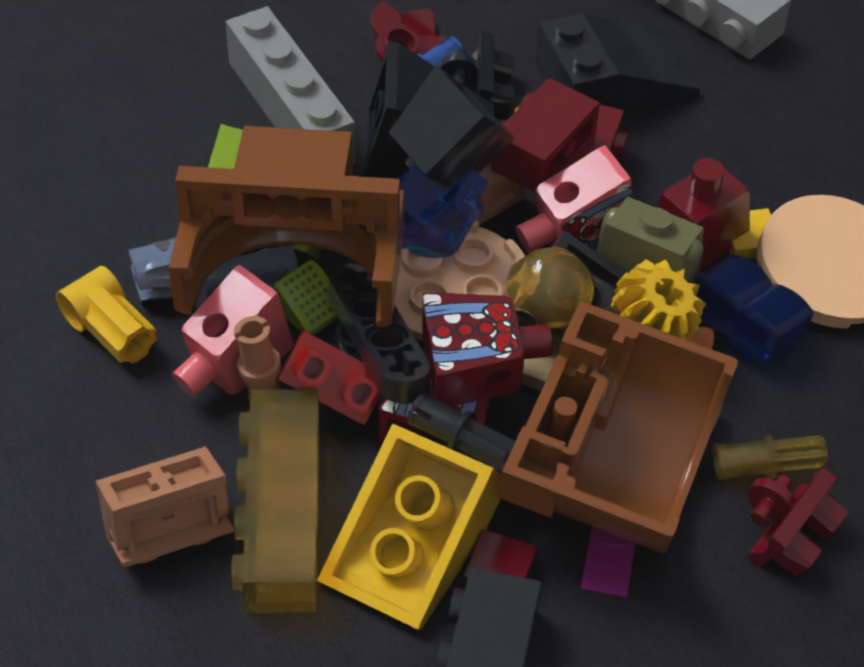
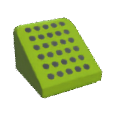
[274,260,338,335]

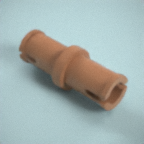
[234,316,283,412]

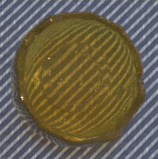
[505,246,594,328]

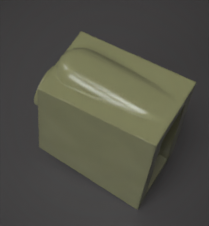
[596,197,704,292]

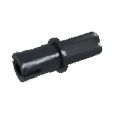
[407,392,516,471]

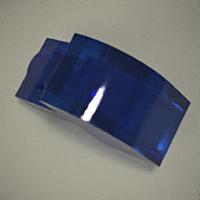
[397,165,489,258]

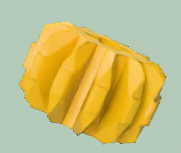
[609,259,706,340]

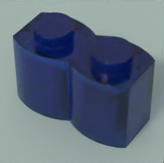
[693,254,814,364]

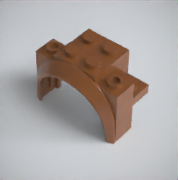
[168,126,404,327]

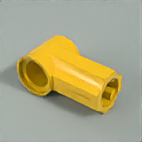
[55,266,157,364]

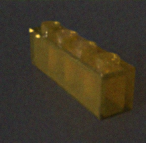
[232,389,320,613]

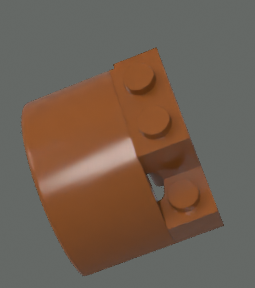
[496,301,738,554]

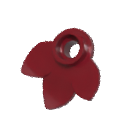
[370,1,446,62]

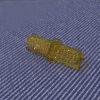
[713,434,828,479]

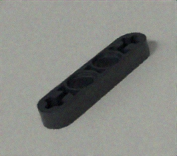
[329,263,431,404]

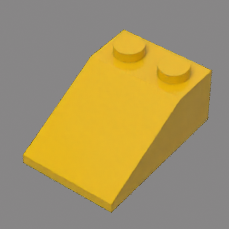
[317,424,501,631]

